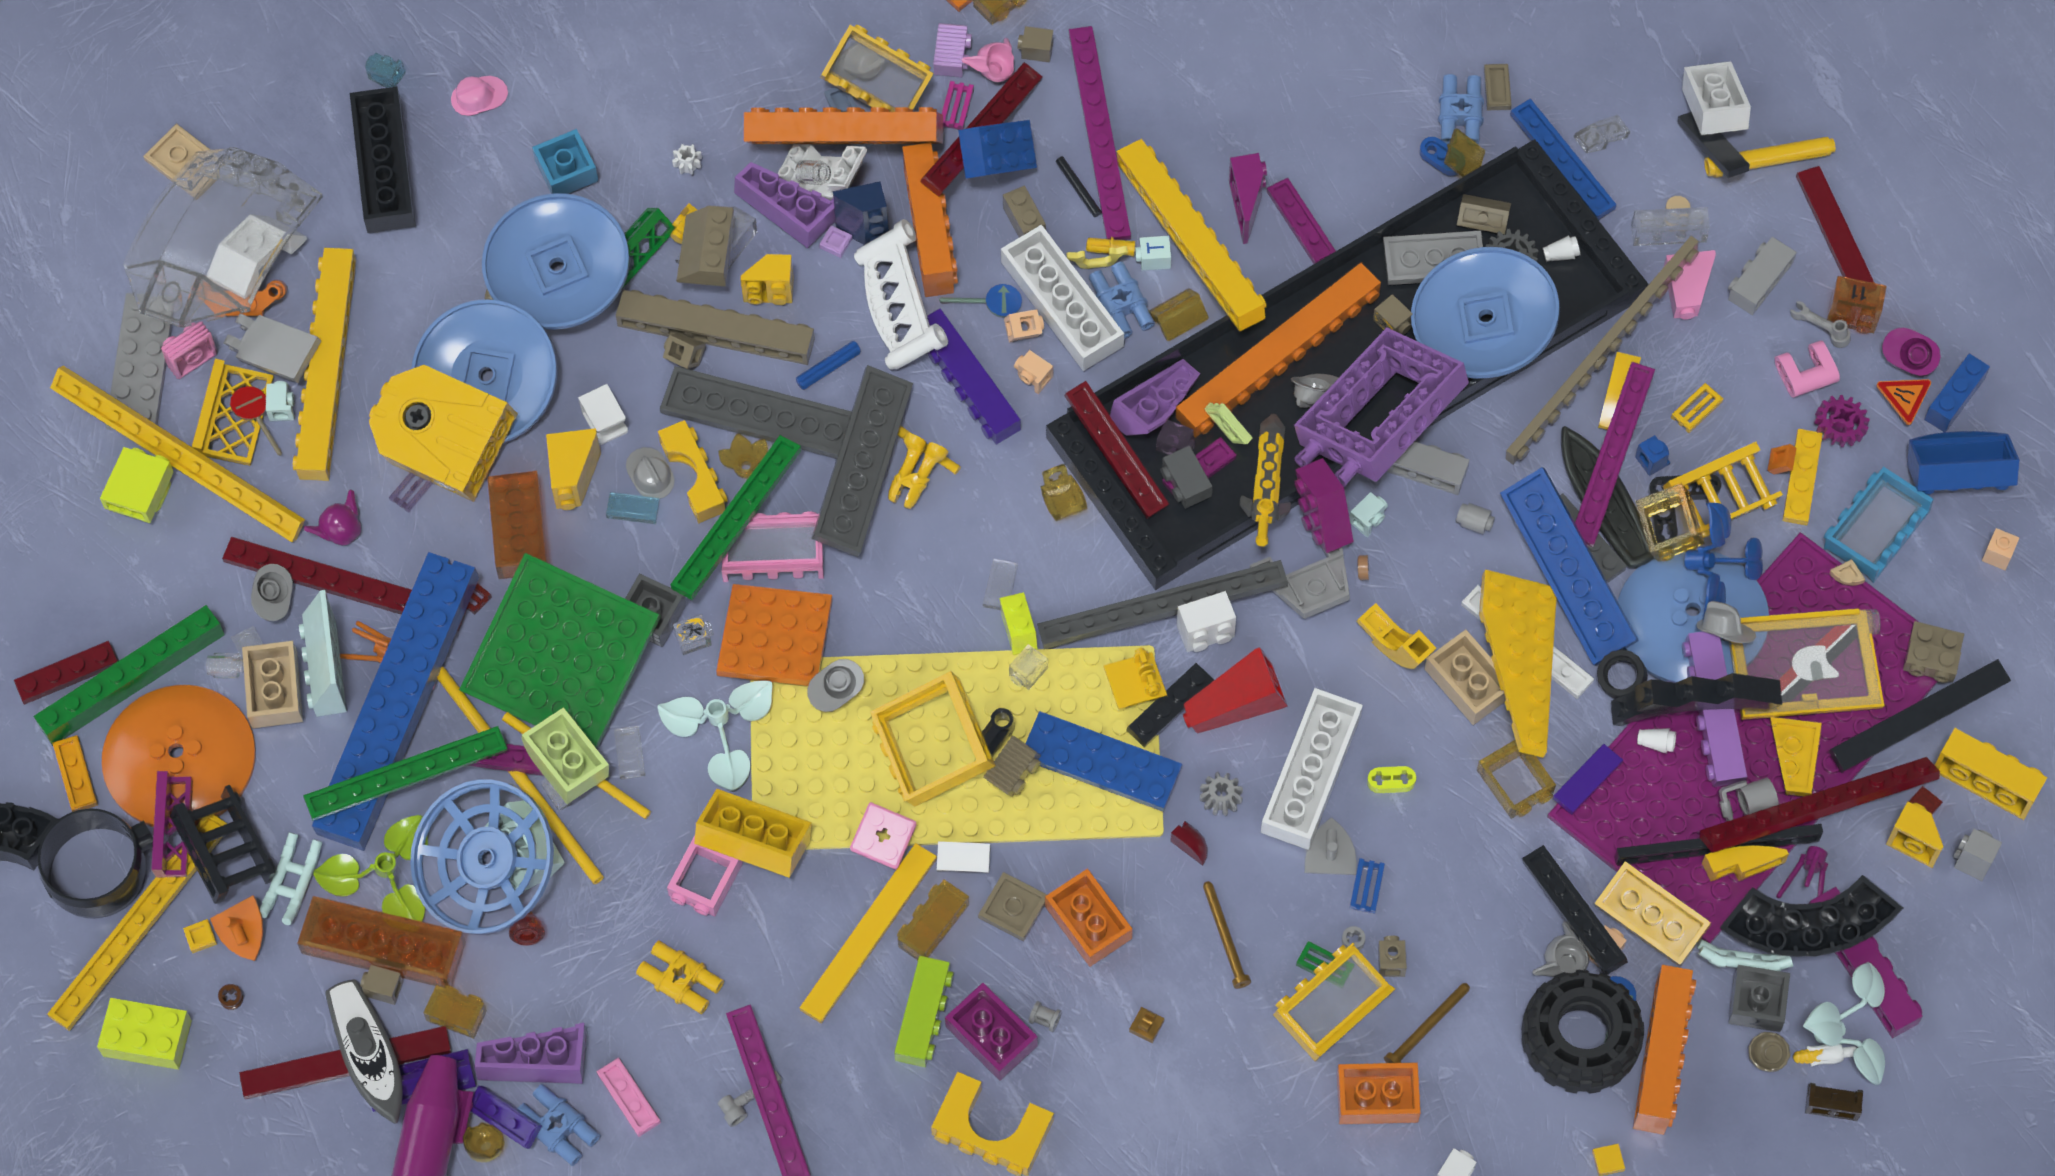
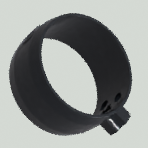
[38,808,153,919]

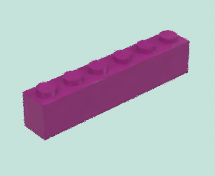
[1809,887,1923,1039]

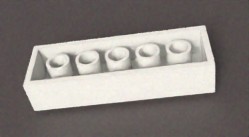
[1001,225,1124,371]
[1261,688,1363,850]

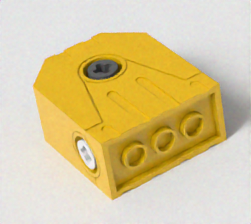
[369,365,518,502]

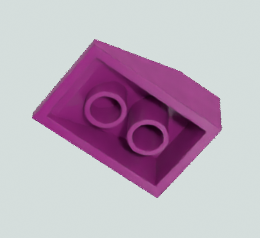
[1228,153,1267,244]

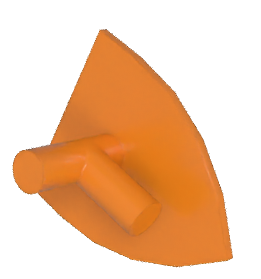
[210,895,263,961]

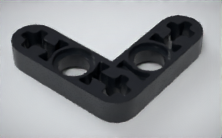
[1648,474,1722,548]

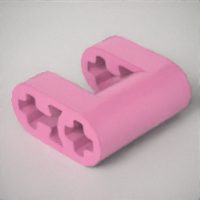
[1775,340,1840,398]

